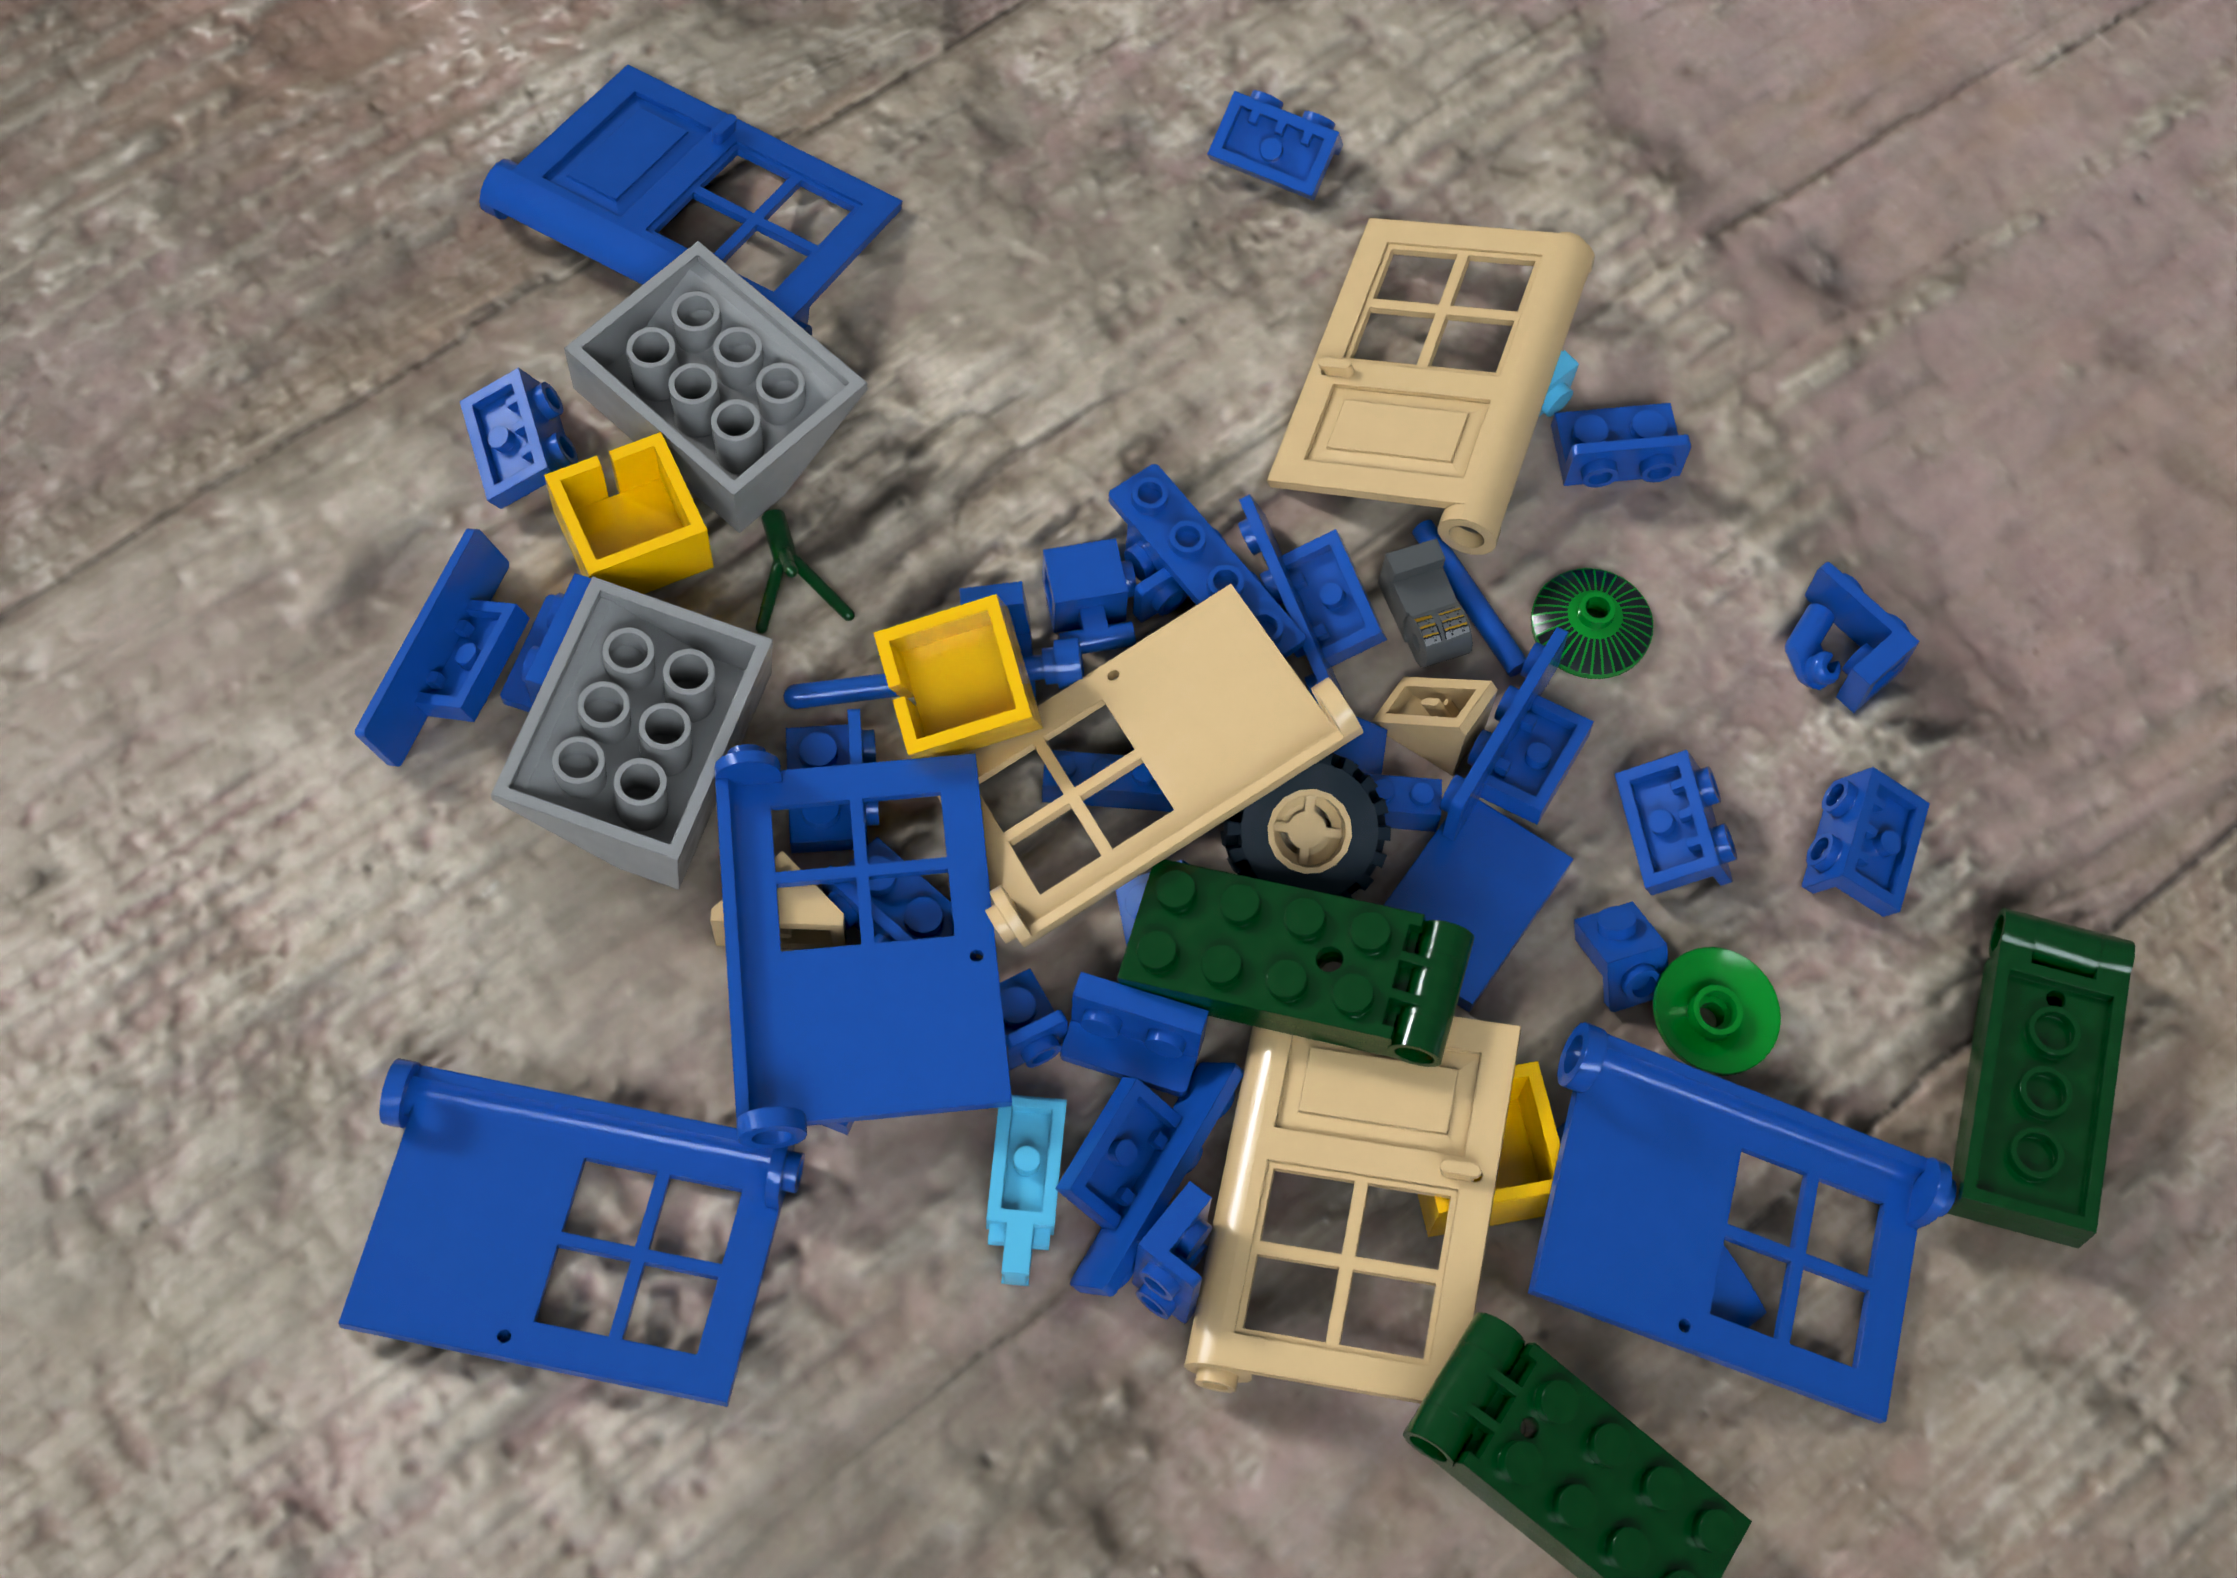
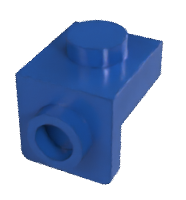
[1574,901,1668,1012]

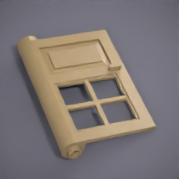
[1267,218,1595,555]
[937,584,1364,948]
[1184,1016,1521,1404]

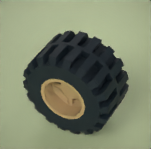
[1220,753,1391,899]

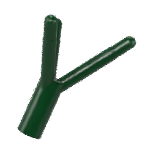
[755,509,855,634]

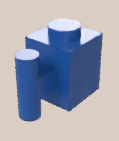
[1042,538,1137,654]

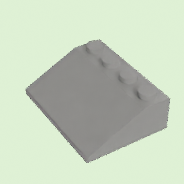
[564,241,868,533]
[491,576,773,890]

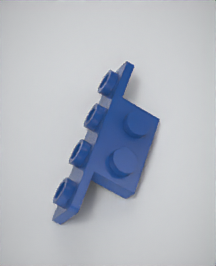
[1108,464,1305,658]
[1238,494,1387,705]
[355,528,530,767]
[1439,627,1594,841]
[1055,1062,1244,1297]

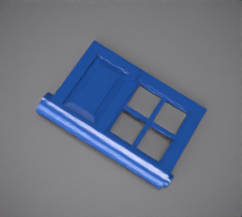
[479,65,903,336]
[714,744,1012,1149]
[1528,1022,1957,1424]
[338,1058,805,1407]

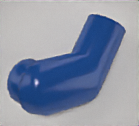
[1785,603,1841,690]

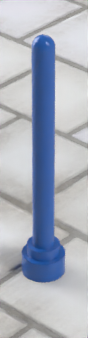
[783,637,1085,709]

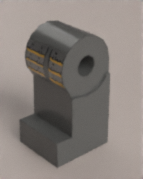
[1378,538,1473,668]

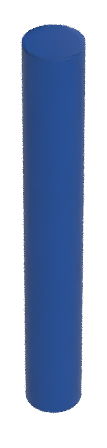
[1412,519,1526,677]

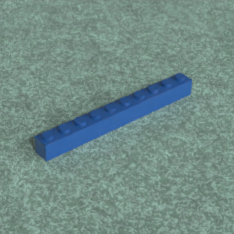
[1042,750,1442,832]

